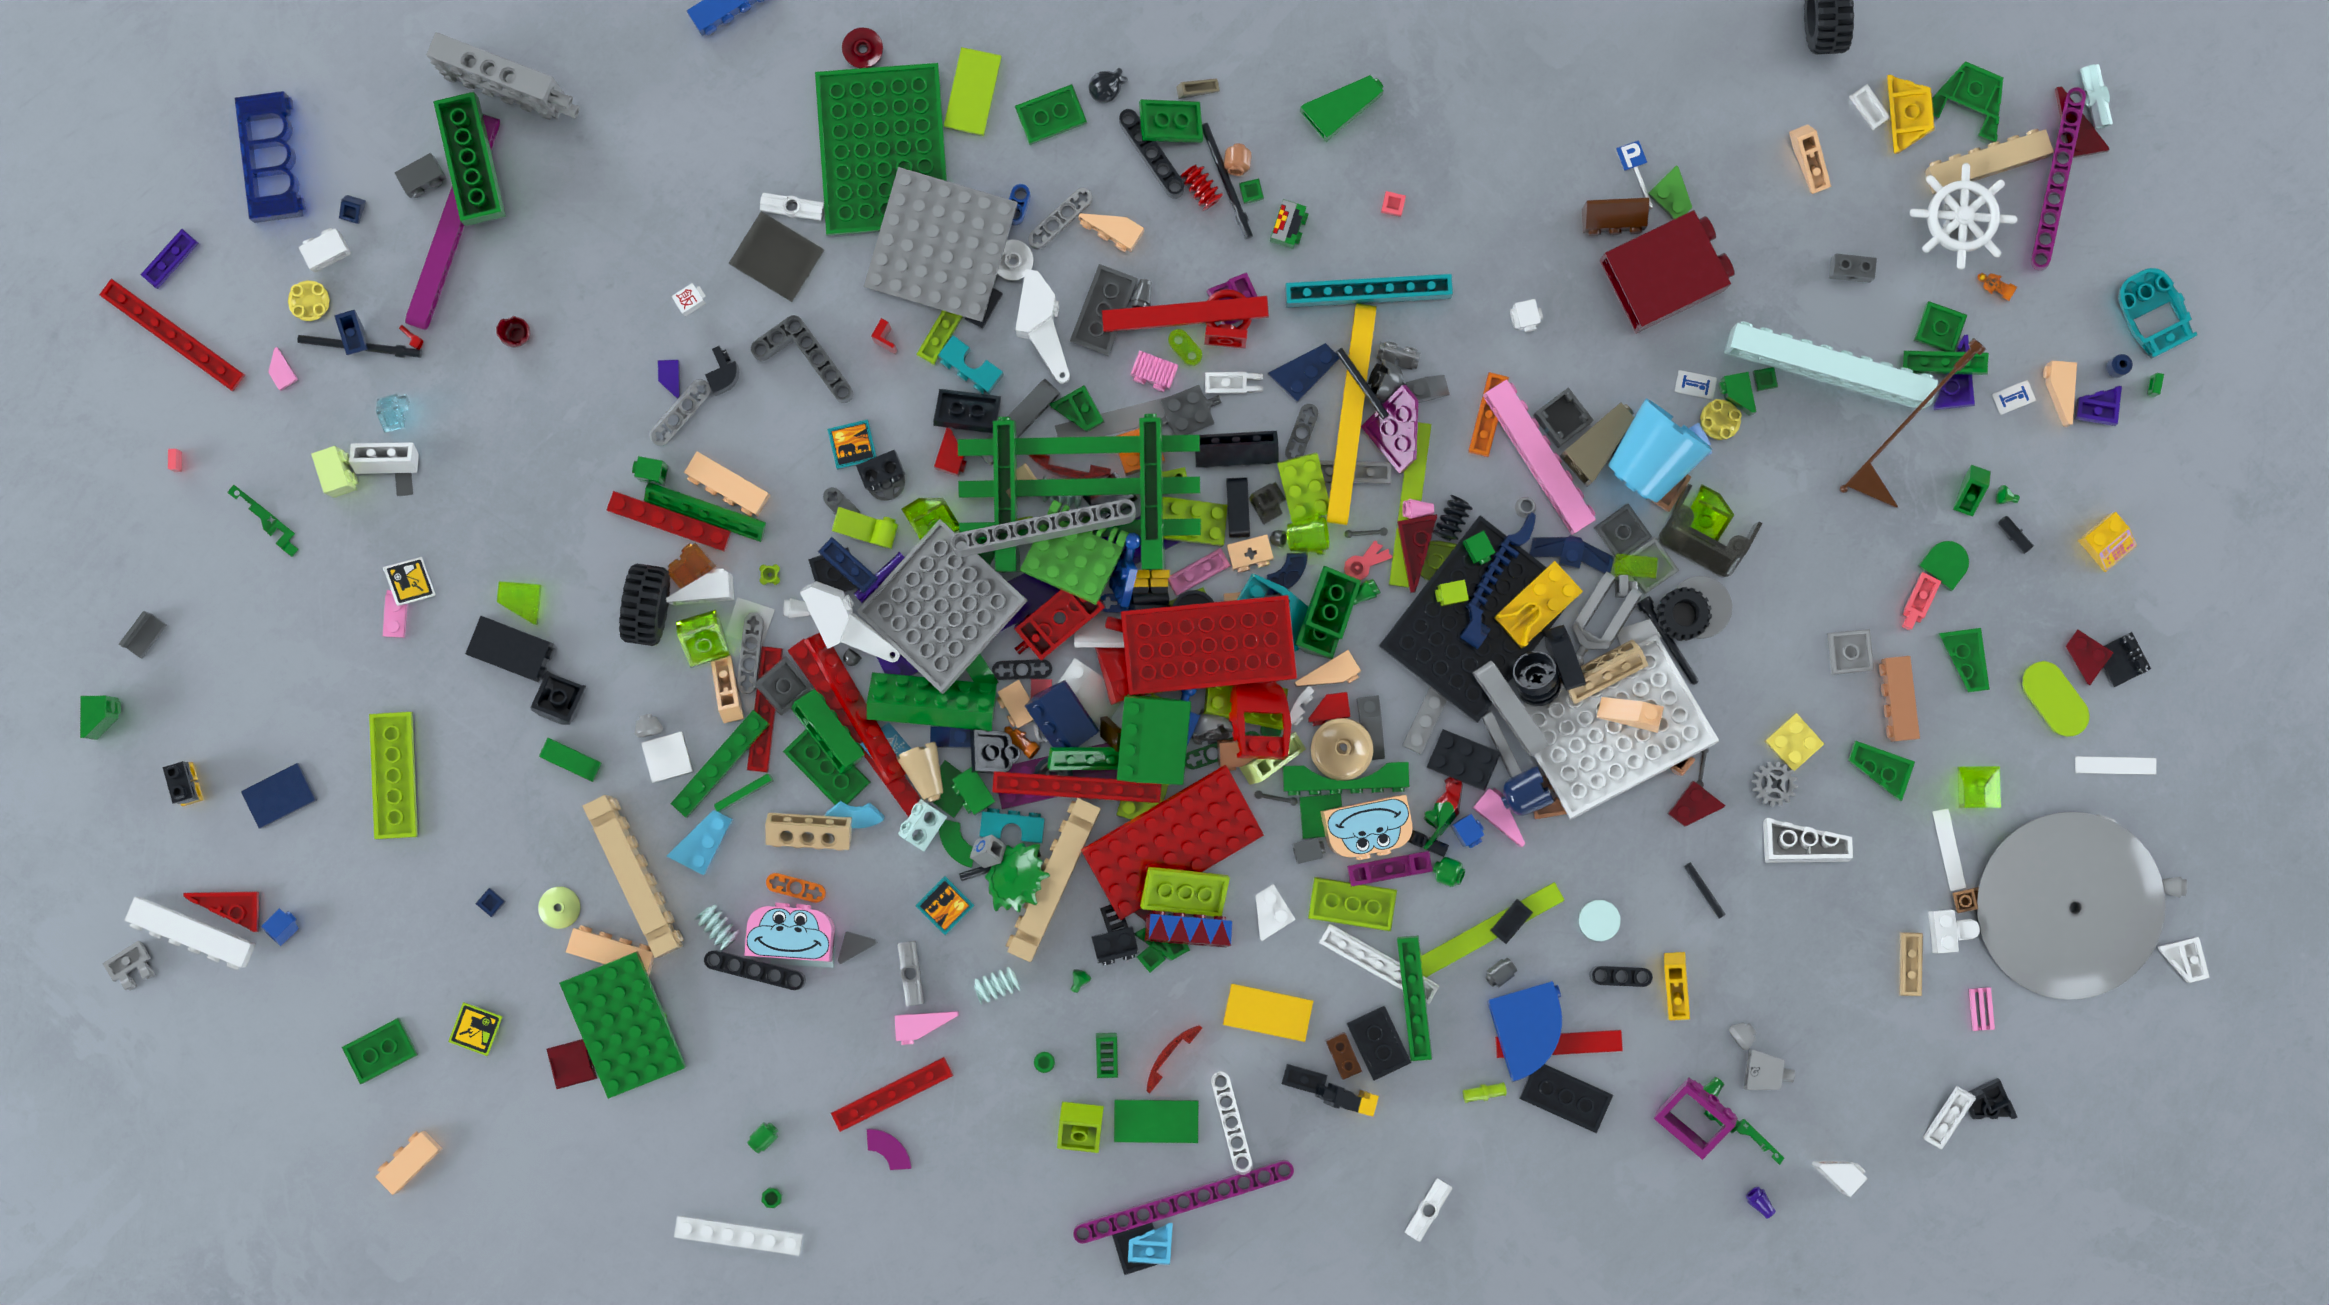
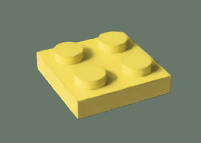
[1765,713,1824,771]

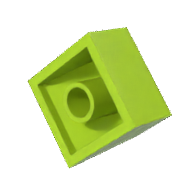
[1057,1102,1104,1153]

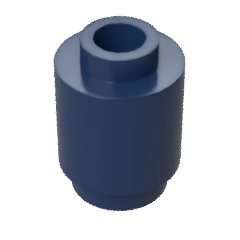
[2106,354,2133,378]

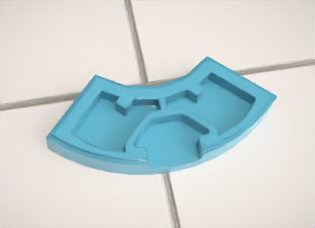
[825,801,885,828]

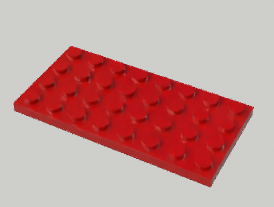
[1121,595,1297,695]
[1081,765,1264,920]

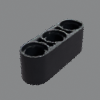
[1226,477,1250,538]
[1589,966,1653,987]

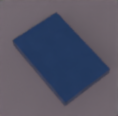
[241,763,317,829]

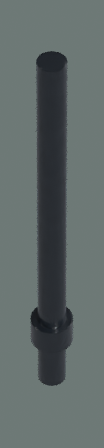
[1202,123,1253,239]
[297,335,422,358]

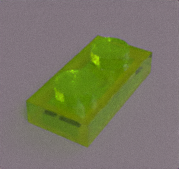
[1614,553,1658,579]

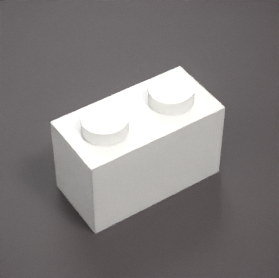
[299,228,351,273]

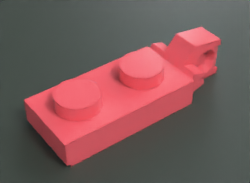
[1902,572,1941,631]

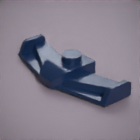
[1529,535,1614,574]

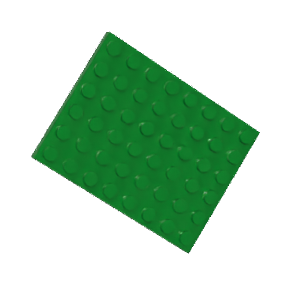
[815,63,947,236]

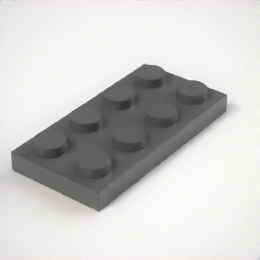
[1070,264,1138,356]

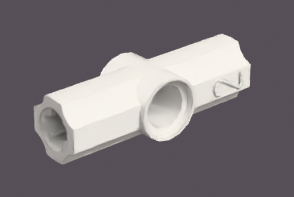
[760,193,824,221]
[1404,1178,1453,1242]

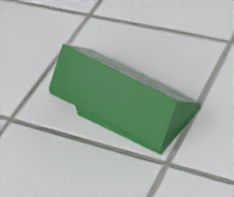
[1295,566,1361,659]

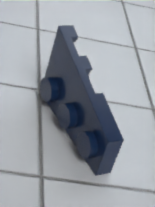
[1268,343,1340,402]

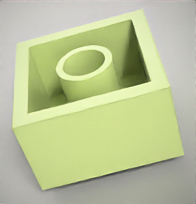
[311,446,358,498]

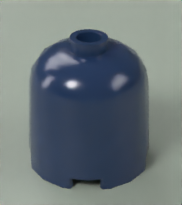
[1501,766,1554,816]

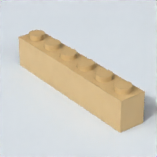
[1925,129,2054,195]

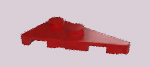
[183,892,259,932]

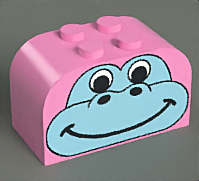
[744,903,835,962]

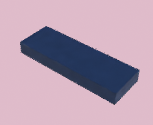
[818,537,878,594]

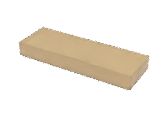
[1899,932,1923,996]

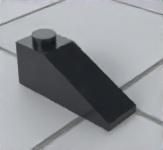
[1544,625,1586,691]

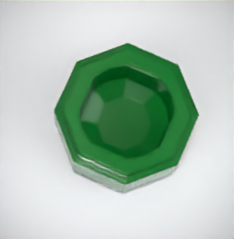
[761,1187,782,1208]

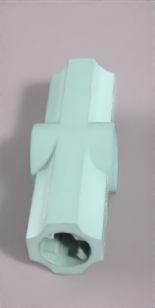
[2080,64,2113,129]

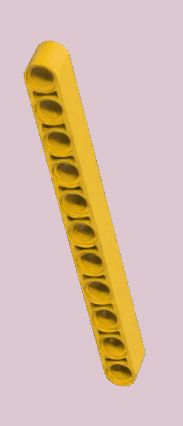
[1326,303,1377,525]

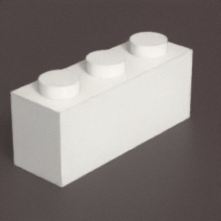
[349,443,419,474]

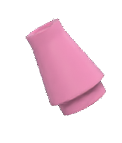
[1402,499,1434,519]

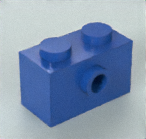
[1450,814,1485,848]

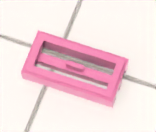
[1968,987,1995,1031]

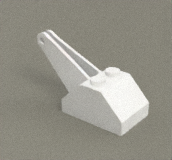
[1015,269,1070,384]
[800,581,901,662]

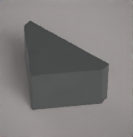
[838,932,878,964]

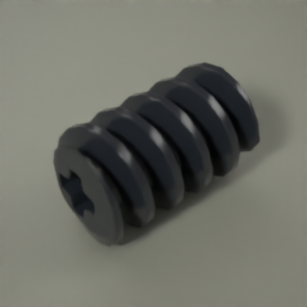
[1433,495,1473,541]

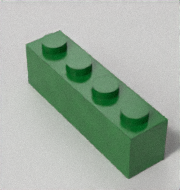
[791,689,865,774]

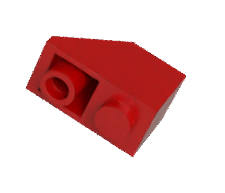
[1308,692,1350,726]

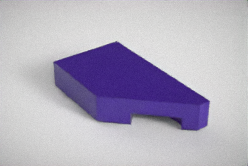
[658,360,680,399]

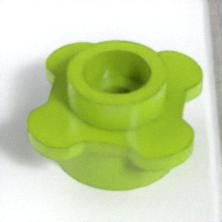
[759,564,780,585]

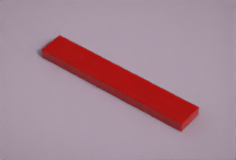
[747,646,783,773]
[1495,1030,1623,1058]
[831,1057,954,1132]

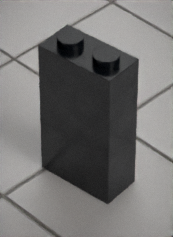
[465,616,555,683]

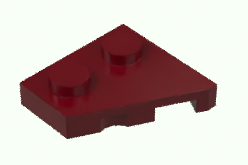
[2066,629,2113,685]
[1667,781,1726,827]

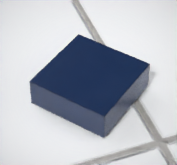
[475,888,506,917]

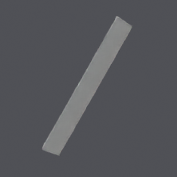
[1055,396,1169,437]

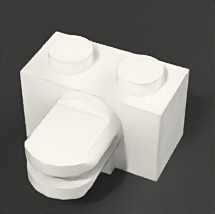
[1928,910,1980,953]

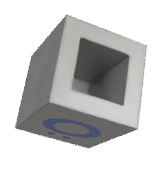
[970,835,1006,868]

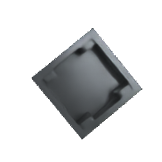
[1533,387,1594,448]

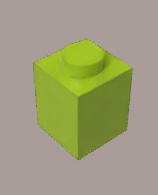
[1435,580,1469,606]

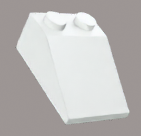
[666,569,735,606]
[1058,658,1121,726]

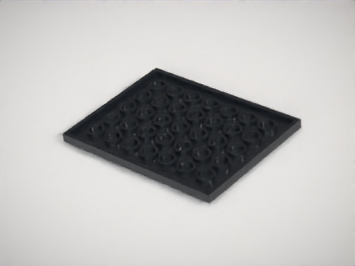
[1378,515,1566,723]

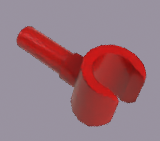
[399,325,423,349]

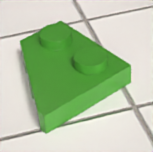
[1648,165,1692,220]

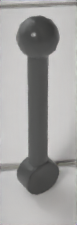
[1345,527,1388,538]
[1696,748,1709,787]
[1255,791,1298,806]

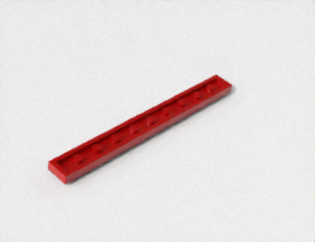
[787,639,921,817]

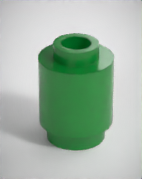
[747,1122,778,1154]

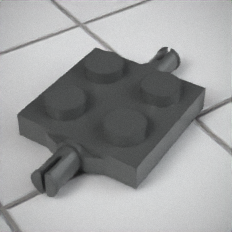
[1161,385,1222,435]

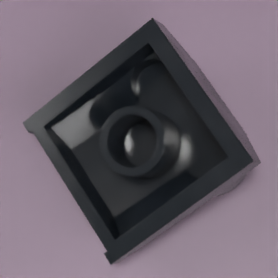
[530,671,586,725]

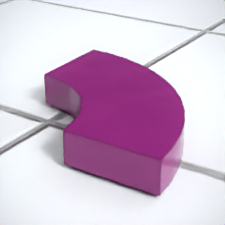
[867,1129,912,1170]

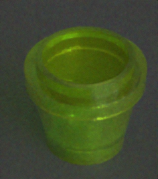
[1287,513,1329,555]

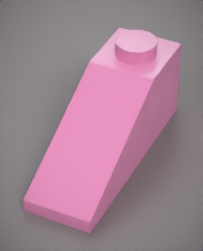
[1472,788,1525,847]
[895,1011,959,1045]

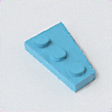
[667,810,733,875]

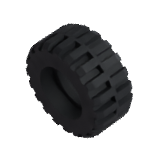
[1804,0,1854,55]
[619,563,670,646]

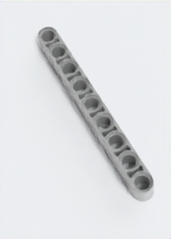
[951,499,1136,557]

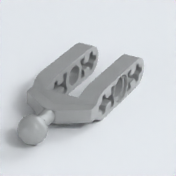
[1572,572,1643,666]

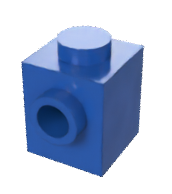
[261,908,299,946]

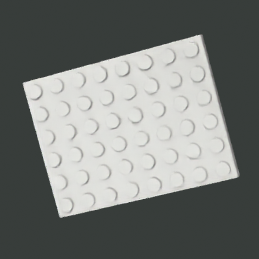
[1522,634,1719,820]

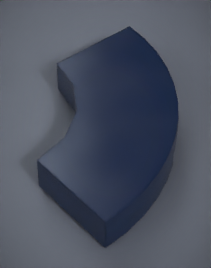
[1267,553,1308,596]

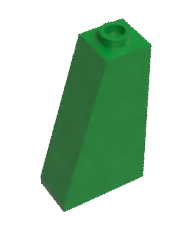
[1300,75,1384,142]

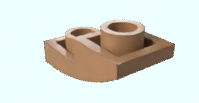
[1953,887,1979,913]

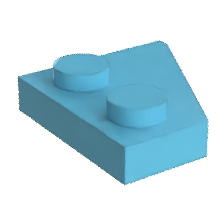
[1128,1223,1173,1265]

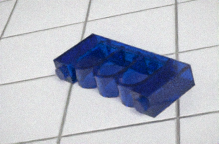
[235,91,306,223]

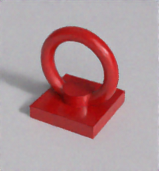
[1204,289,1252,349]

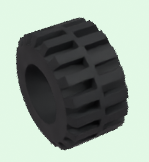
[1656,587,1712,641]

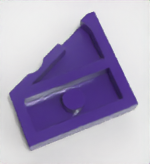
[2075,386,2122,426]

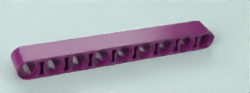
[2031,87,2086,271]

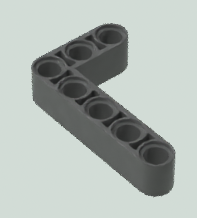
[751,315,853,403]

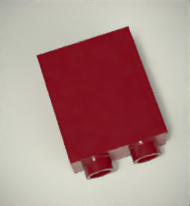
[1599,210,1735,334]

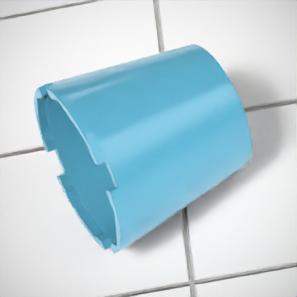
[1608,398,1712,503]

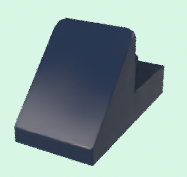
[334,309,368,355]

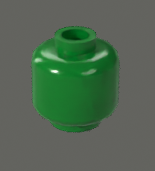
[1433,857,1465,887]

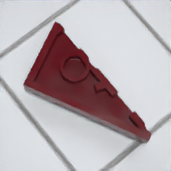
[2055,86,2110,158]
[1397,514,1437,593]

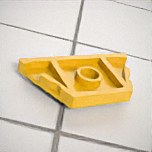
[1887,75,1935,154]

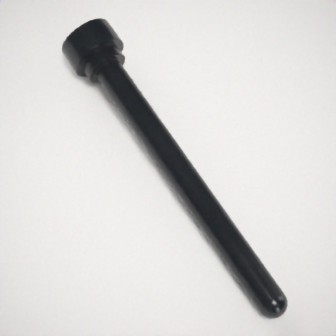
[1636,596,1698,685]

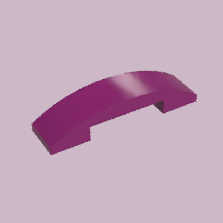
[1347,851,1433,887]

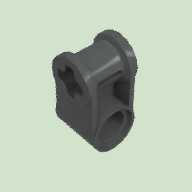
[823,487,861,516]

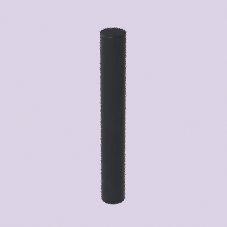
[1683,862,1726,919]

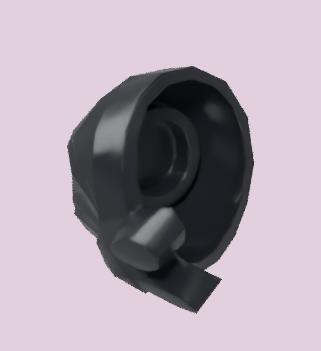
[1088,68,1128,102]

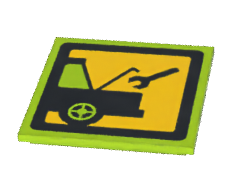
[448,1002,502,1056]

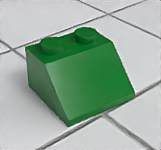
[80,695,121,740]

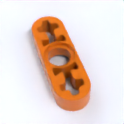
[766,873,826,903]

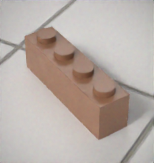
[1879,656,1920,742]

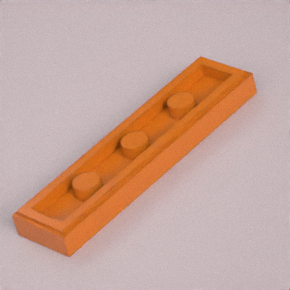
[1468,372,1509,457]

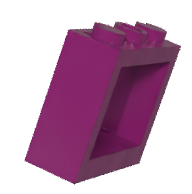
[1654,1077,1738,1160]

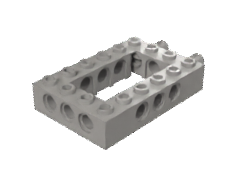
[426,32,580,120]

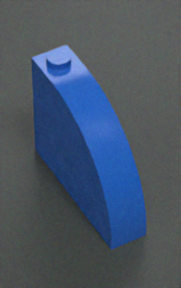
[1487,981,1562,1082]

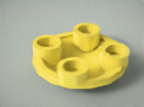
[288,280,330,321]
[1700,399,1742,440]

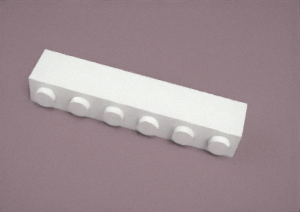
[124,897,256,970]

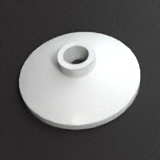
[997,240,1034,281]

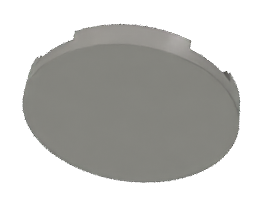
[1673,576,1732,639]

